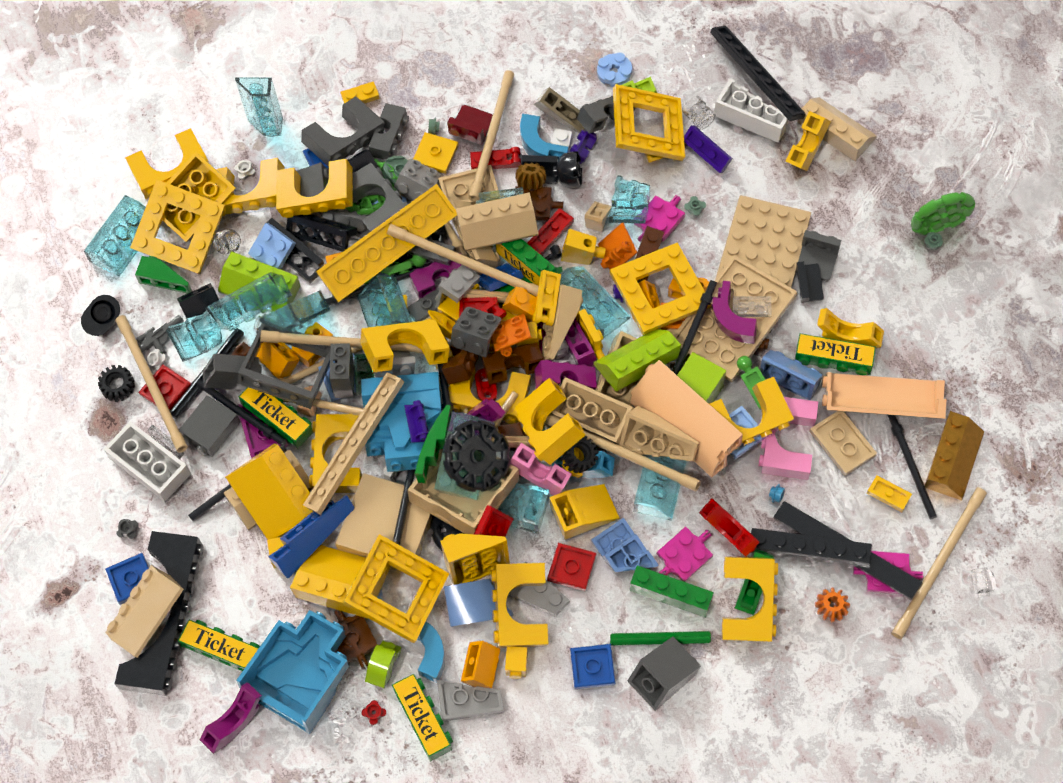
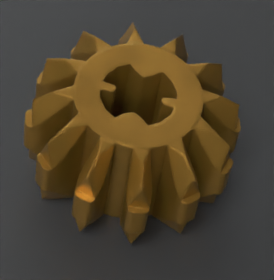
[515,162,546,190]

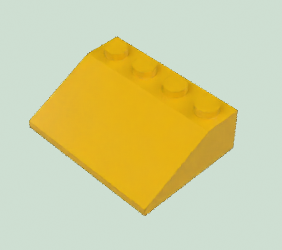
[163,151,236,242]
[225,443,313,540]
[440,533,510,585]
[290,545,391,619]

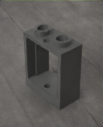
[330,343,355,398]

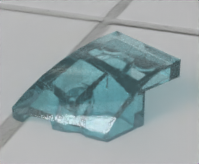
[608,175,650,224]
[166,307,222,362]

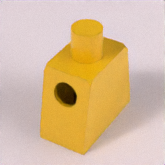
[561,229,606,265]

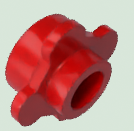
[362,700,386,725]

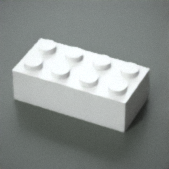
[103,421,191,502]

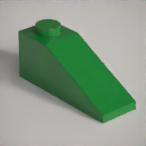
[135,256,192,294]
[734,549,774,615]

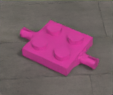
[634,195,685,242]
[656,526,713,582]
[853,551,923,594]

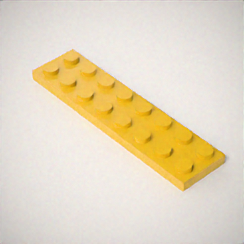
[316,184,457,302]

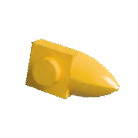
[428,310,456,340]

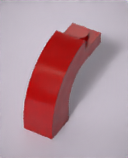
[699,498,759,557]

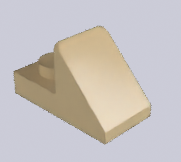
[584,201,612,232]

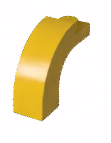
[817,308,884,348]

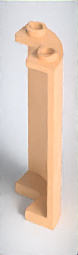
[630,360,743,477]
[822,372,947,419]

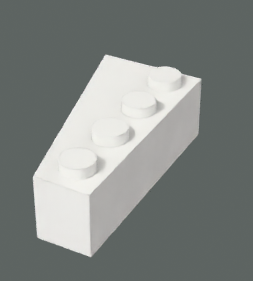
[713,78,788,143]

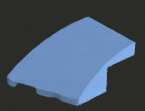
[591,518,659,572]
[444,578,514,627]

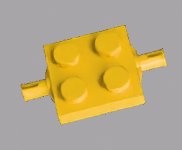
[576,309,605,360]

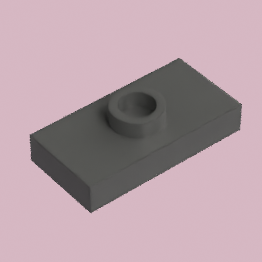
[407,289,439,322]

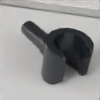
[545,245,562,261]

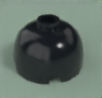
[553,151,583,188]

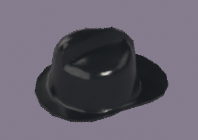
[81,294,120,336]

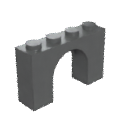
[301,97,385,167]
[352,163,408,234]

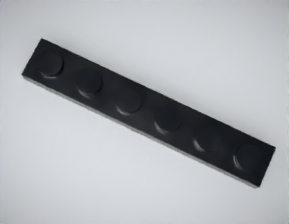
[751,528,872,565]

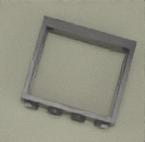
[237,320,331,409]

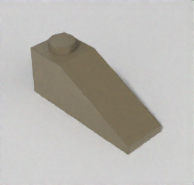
[534,87,585,133]

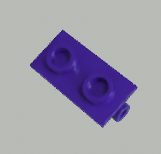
[569,130,597,164]
[404,400,429,443]

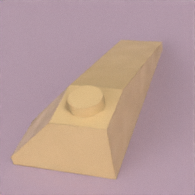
[542,284,583,360]
[619,406,699,461]

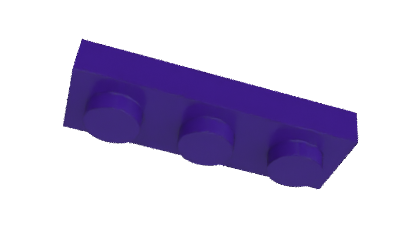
[684,125,733,173]

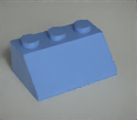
[760,350,822,400]

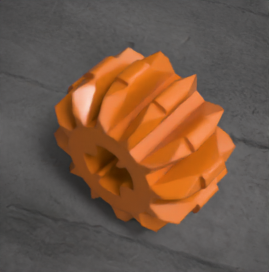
[815,587,850,623]

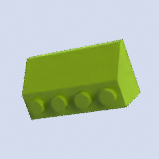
[218,251,301,317]
[594,329,681,392]

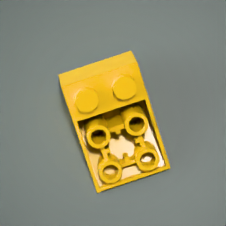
[549,484,620,540]

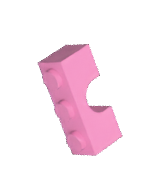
[510,443,571,496]

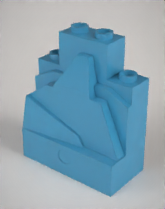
[361,372,442,472]
[236,610,349,734]

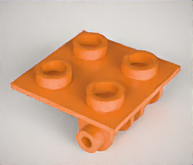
[598,222,637,269]
[492,314,532,357]

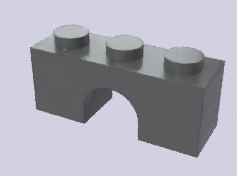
[577,95,636,134]
[369,103,409,160]

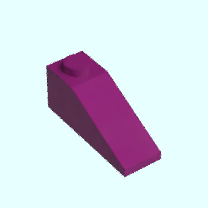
[564,318,597,367]

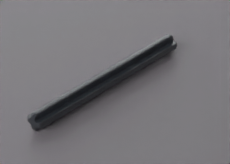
[170,328,244,419]

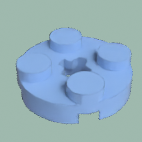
[597,52,632,87]

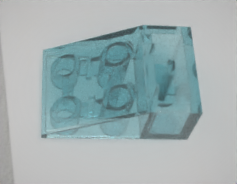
[497,484,550,534]

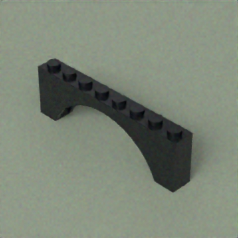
[114,531,203,696]

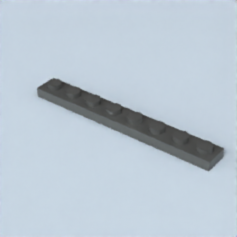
[321,210,456,266]

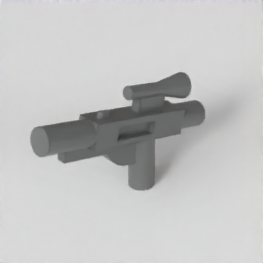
[136,315,183,354]

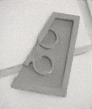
[508,561,570,616]
[437,680,504,722]

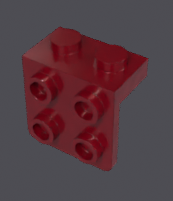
[447,105,493,145]

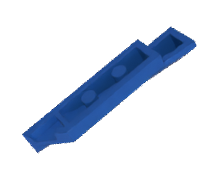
[268,495,354,578]

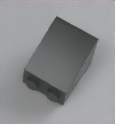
[627,637,701,711]

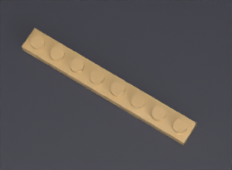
[303,372,404,515]

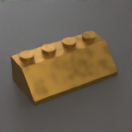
[924,411,984,501]

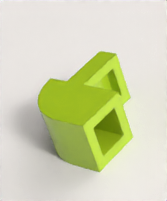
[365,641,401,688]

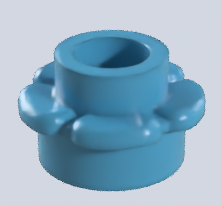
[769,484,785,503]

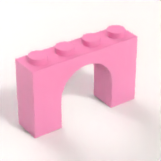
[758,397,818,480]

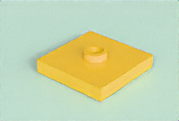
[413,132,459,174]

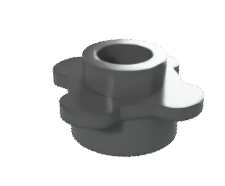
[116,519,138,539]

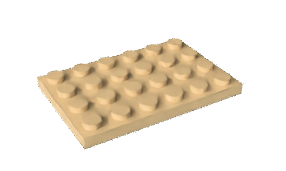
[716,195,811,287]
[673,255,797,382]

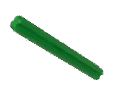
[610,631,711,645]

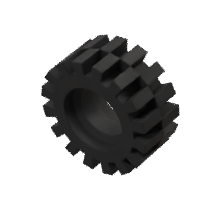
[98,365,135,402]
[560,436,598,473]

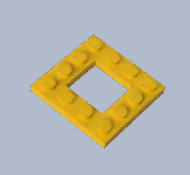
[613,84,685,161]
[130,180,226,274]
[609,242,712,335]
[342,534,449,643]

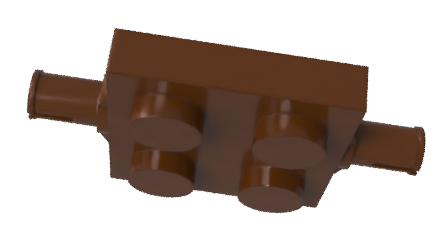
[514,186,564,221]
[334,610,378,670]

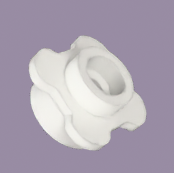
[234,160,255,179]
[147,349,166,371]

